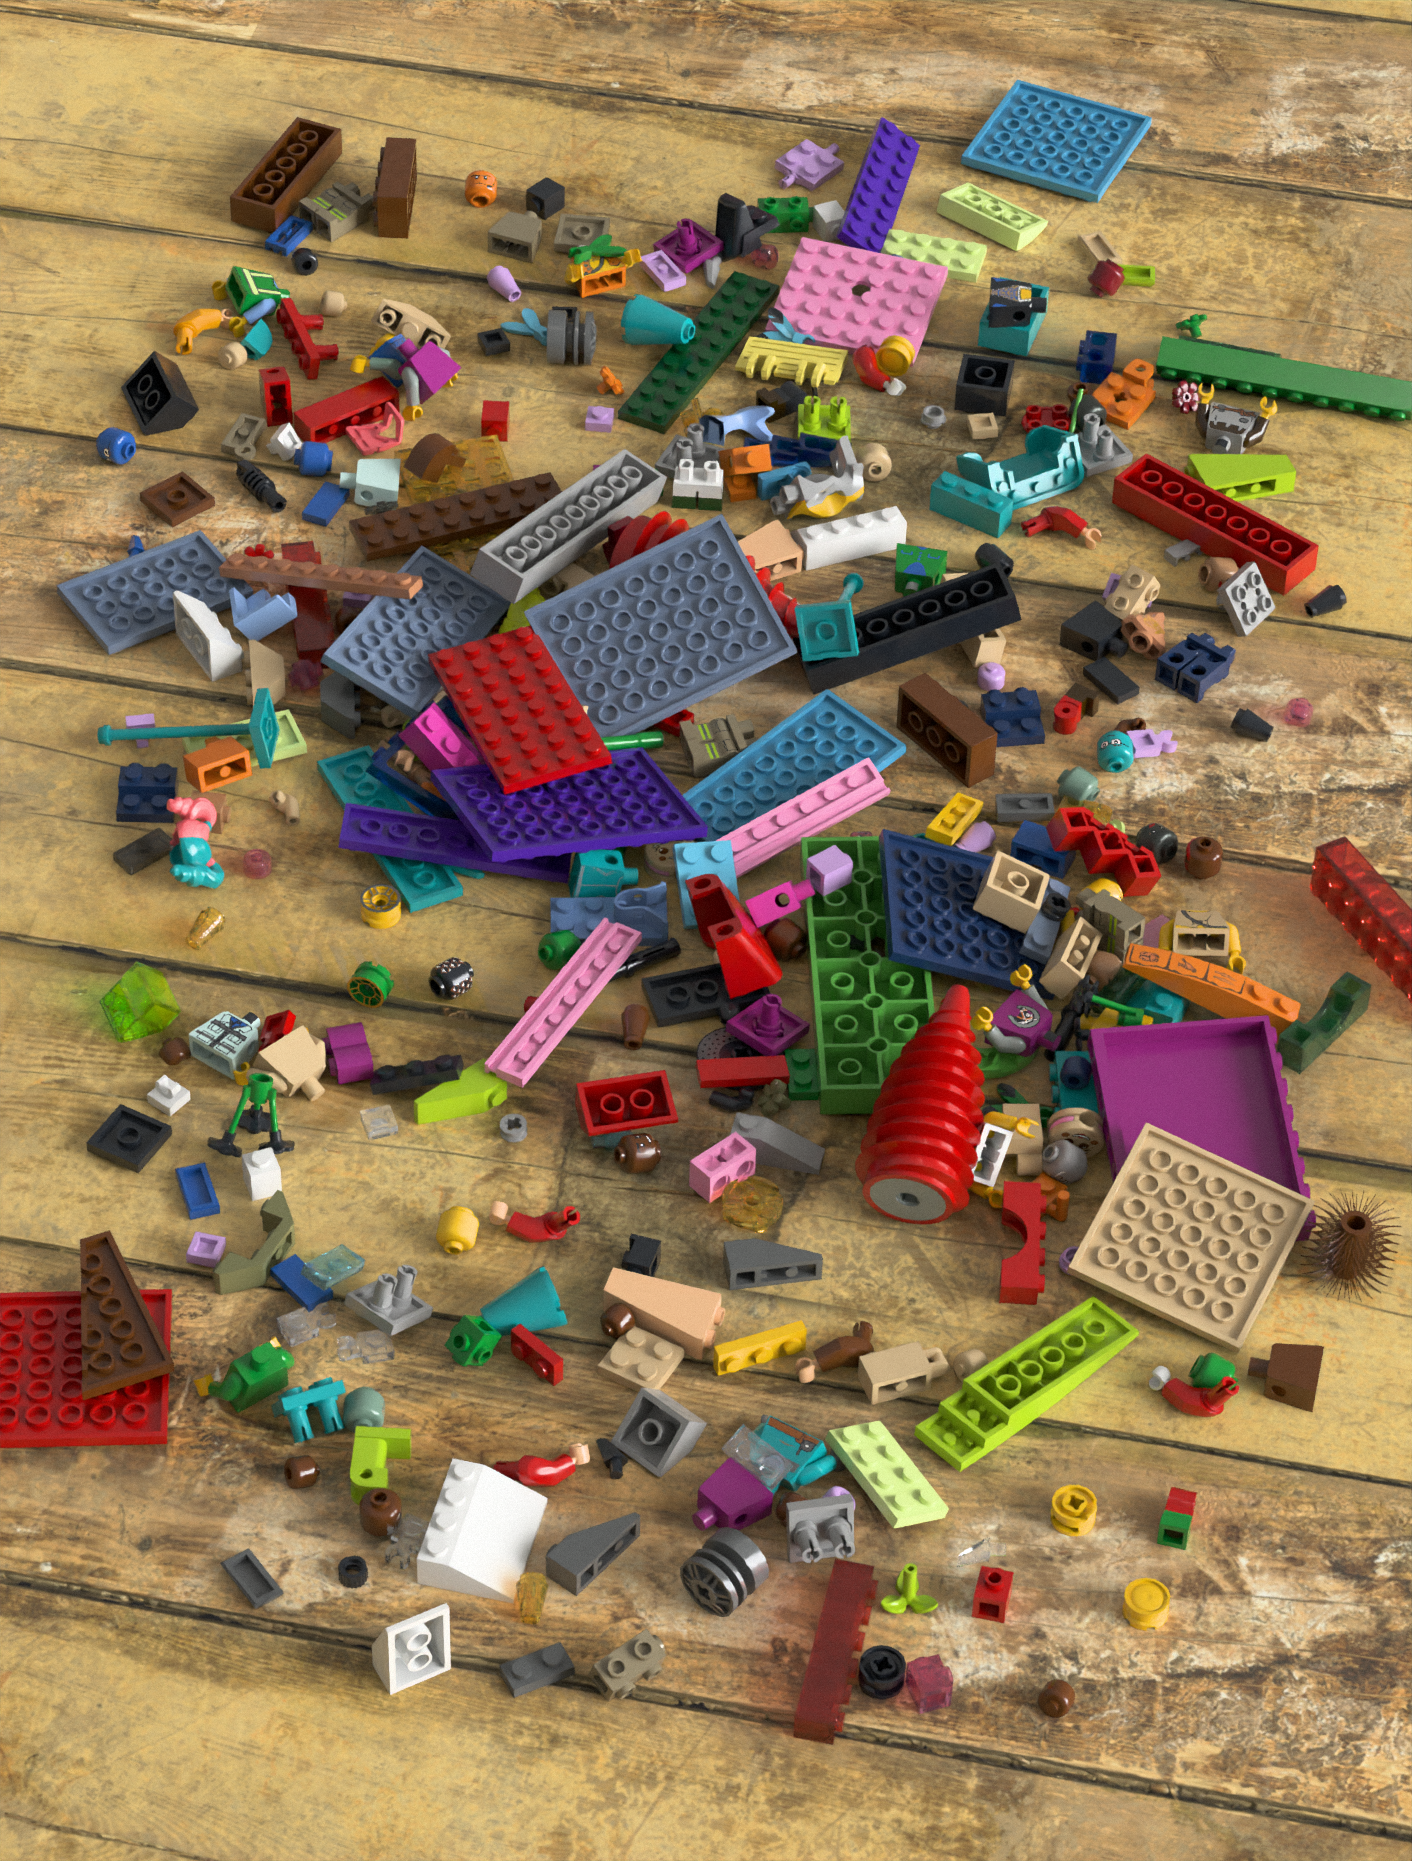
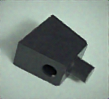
[1059,600,1128,661]

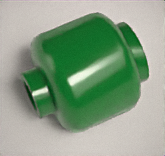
[538,930,582,970]
[1188,1352,1238,1390]

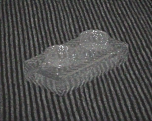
[722,1424,793,1491]

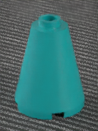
[621,294,695,345]
[480,1266,568,1336]

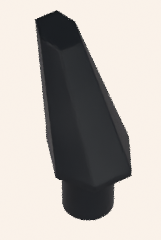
[596,1438,628,1479]

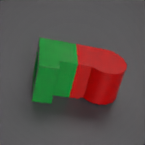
[1157,1487,1197,1550]

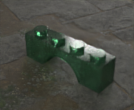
[1277,971,1372,1074]

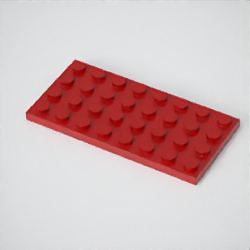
[428,625,612,795]

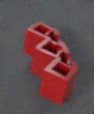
[1046,807,1161,897]

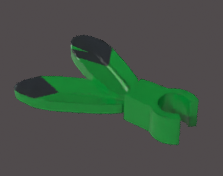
[981,1083,1053,1128]

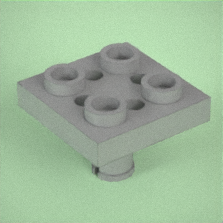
[1216,561,1276,637]

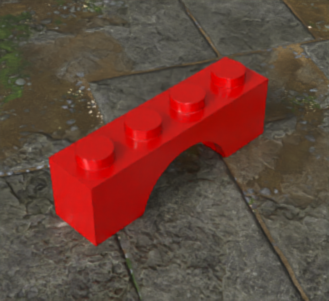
[999,1181,1047,1305]

